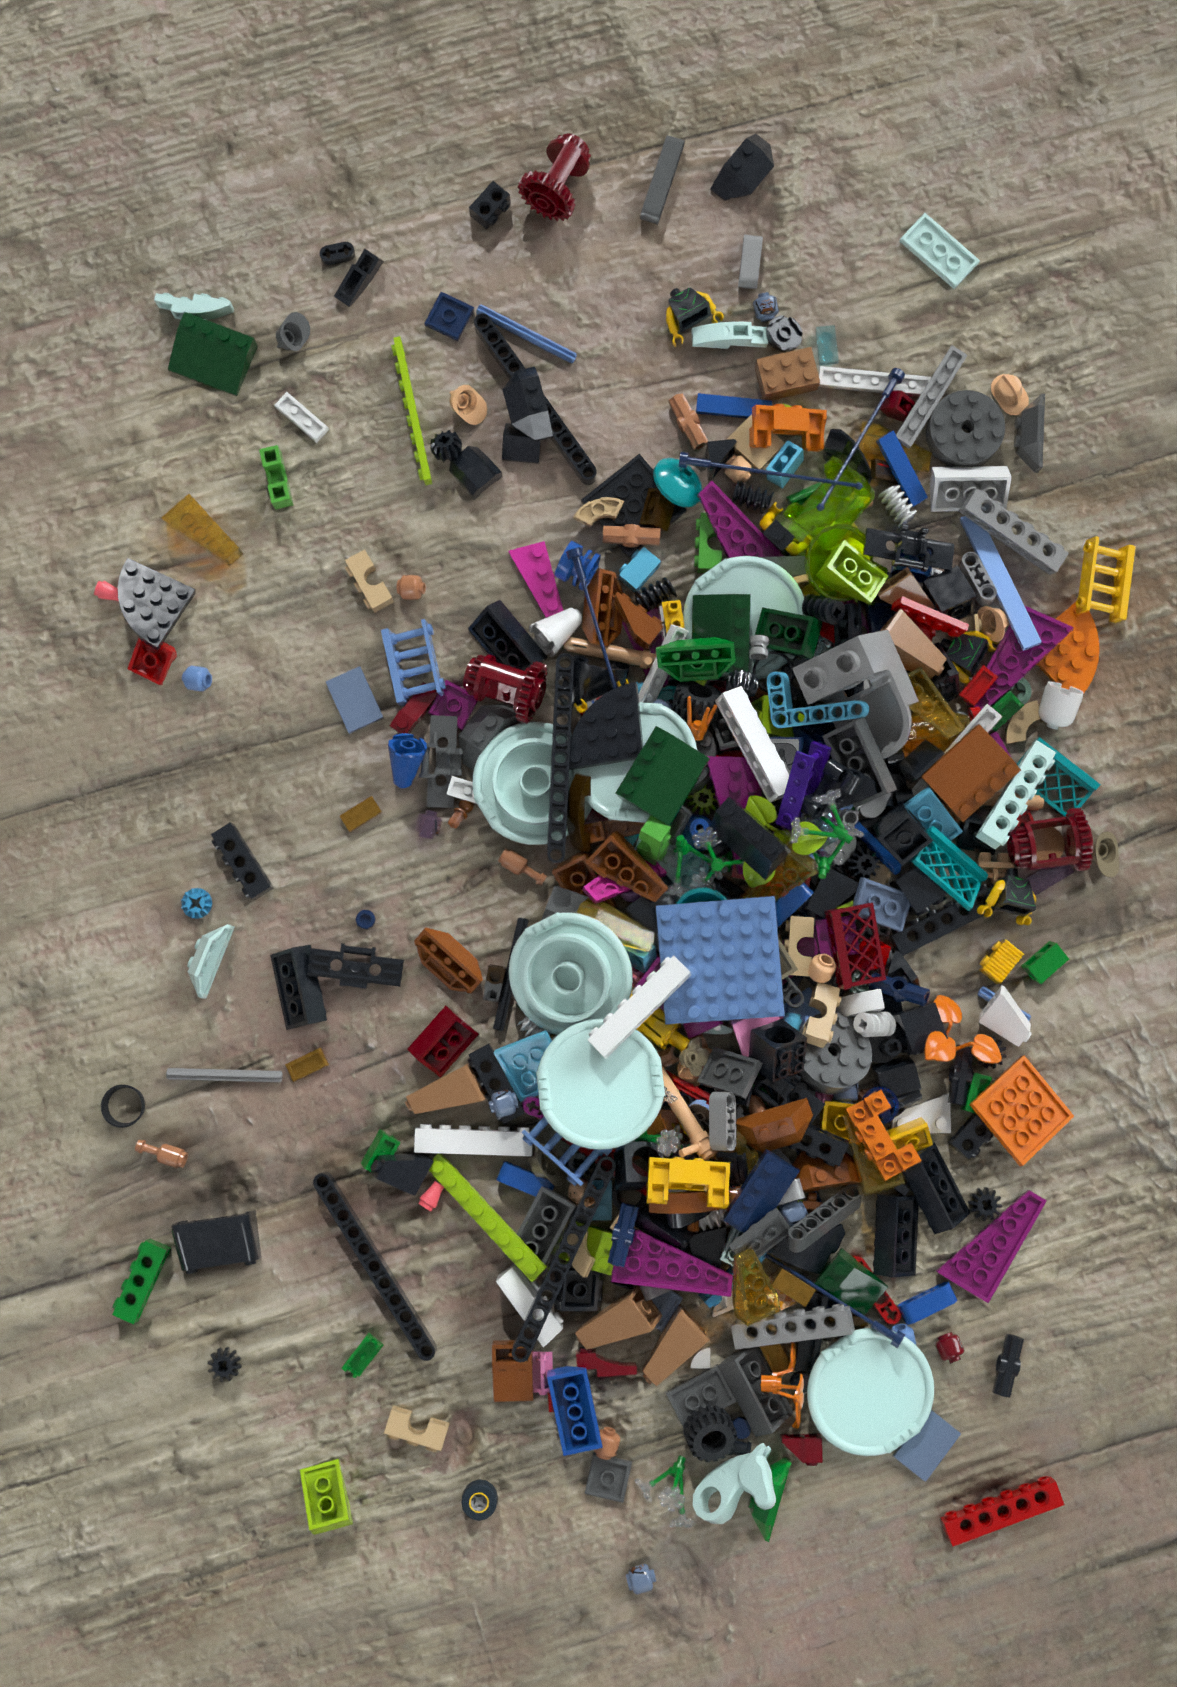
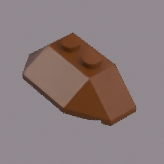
[582,568,623,647]
[414,927,483,993]
[736,1098,813,1153]
[792,1147,863,1193]

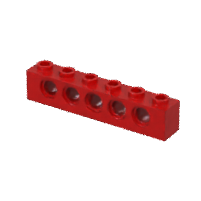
[940,1476,1065,1547]

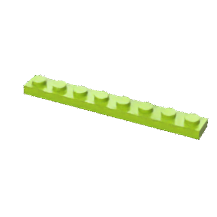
[391,336,433,486]
[429,1153,547,1282]

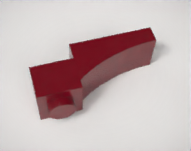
[389,682,438,734]
[576,1347,637,1377]

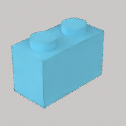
[766,440,804,489]
[619,547,661,593]

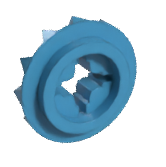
[181,888,212,919]

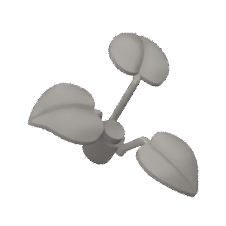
[824,793,891,865]

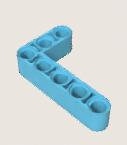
[767,672,869,728]

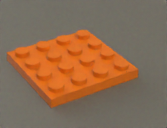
[969,1055,1074,1166]

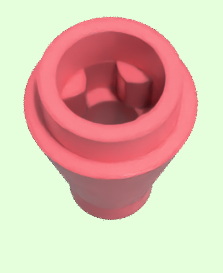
[94,580,118,601]
[418,1181,444,1212]

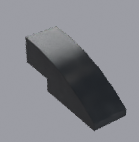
[334,248,384,307]

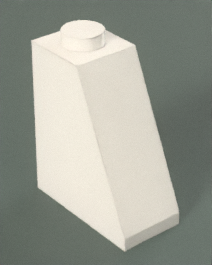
[979,985,1031,1047]

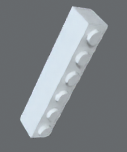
[715,686,789,803]
[588,956,691,1059]
[414,1124,533,1156]

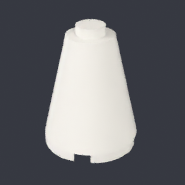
[529,608,582,657]

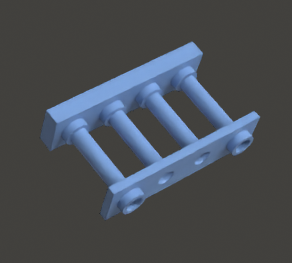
[381,619,446,706]
[522,1117,612,1186]

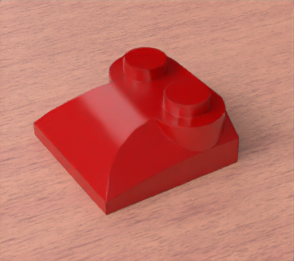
[127,637,177,686]

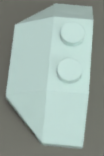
[187,924,235,999]

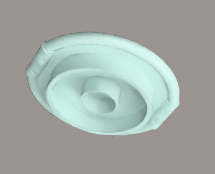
[683,556,804,680]
[575,702,697,823]
[472,722,592,845]
[509,912,633,1035]
[536,1019,665,1150]
[807,1328,934,1456]

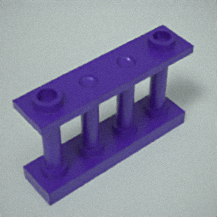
[776,741,832,830]

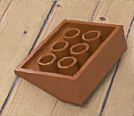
[921,724,1021,822]

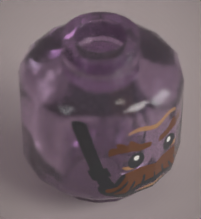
[415,810,442,839]

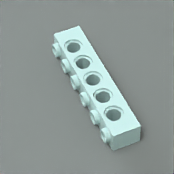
[975,740,1056,849]

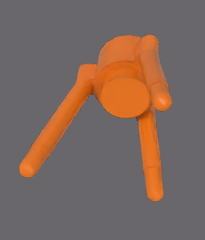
[687,696,717,741]

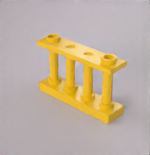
[1076,536,1136,623]

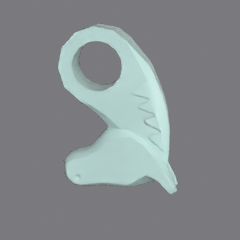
[693,1443,776,1524]

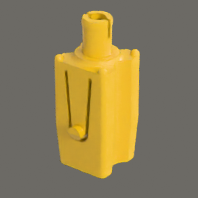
[629,990,690,1052]

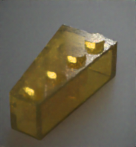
[161,494,243,566]
[740,841,819,901]

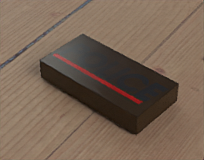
[871,458,898,485]

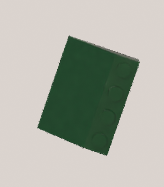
[168,312,258,396]
[692,594,751,673]
[615,726,710,826]

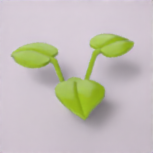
[743,796,828,888]

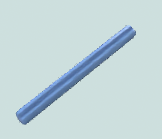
[476,304,577,363]

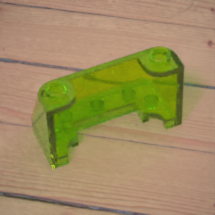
[783,455,875,550]

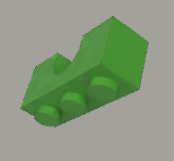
[259,445,294,510]
[694,513,722,573]
[636,815,671,865]

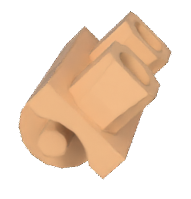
[977,852,1014,884]

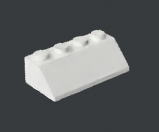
[930,466,1012,512]
[496,1264,564,1347]

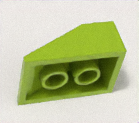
[816,540,888,604]
[558,1220,613,1276]
[300,1459,353,1535]

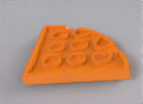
[1037,602,1099,694]

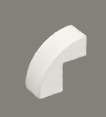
[836,989,885,1018]

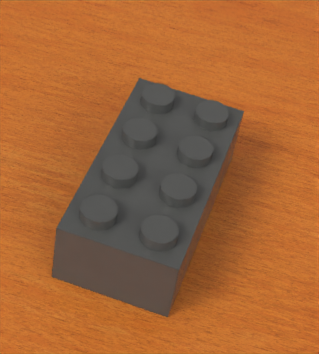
[822,717,897,808]

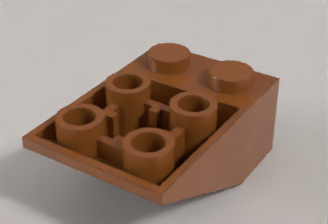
[615,592,664,650]
[492,1340,533,1402]

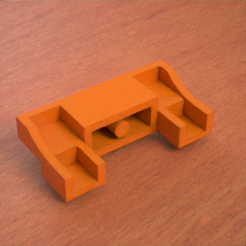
[749,404,827,452]
[845,1090,922,1182]

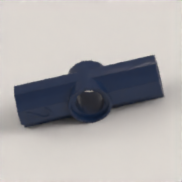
[868,973,930,1006]
[608,1203,639,1267]

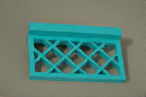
[1016,737,1101,817]
[912,826,988,911]

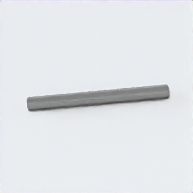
[166,1068,283,1083]

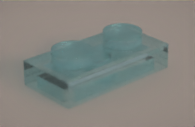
[815,325,839,365]

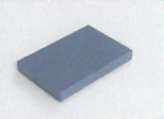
[326,666,384,734]
[850,877,910,932]
[893,1410,961,1482]

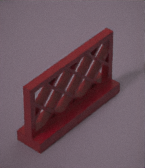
[825,902,886,989]

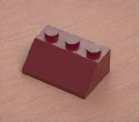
[407,1005,479,1078]

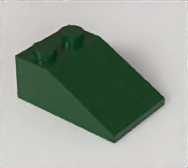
[755,607,823,659]
[815,1248,889,1315]

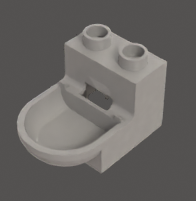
[792,630,919,759]

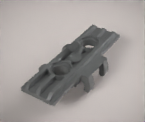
[419,715,463,808]

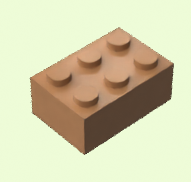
[754,347,820,401]

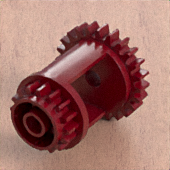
[517,133,591,221]
[463,654,547,724]
[1007,808,1093,871]

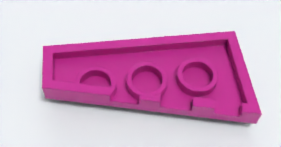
[508,541,564,618]
[583,860,667,904]

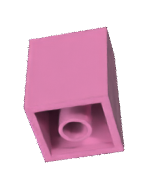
[730,1016,783,1057]

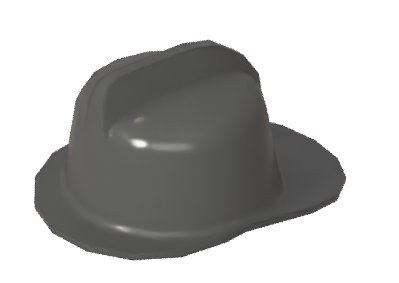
[276,312,310,351]

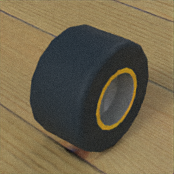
[461,1479,498,1521]

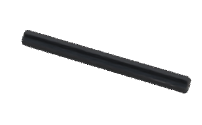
[493,917,529,1031]

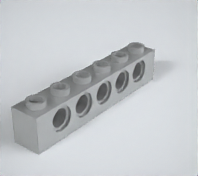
[958,489,1069,575]
[731,1304,855,1349]

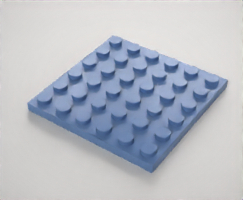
[656,896,785,1024]

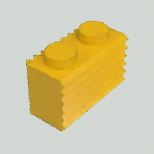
[979,939,1024,984]

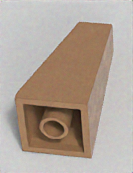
[880,609,947,680]
[405,1064,486,1114]
[575,1285,663,1350]
[642,1304,709,1387]

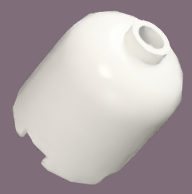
[1038,681,1084,729]

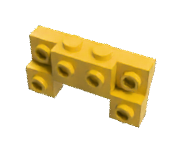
[646,1157,730,1208]

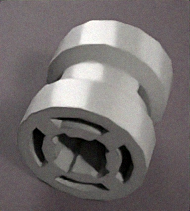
[749,635,769,660]

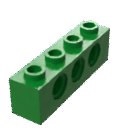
[112,1238,171,1325]

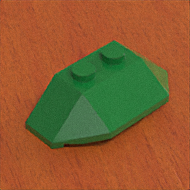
[656,637,736,682]
[748,1457,791,1542]

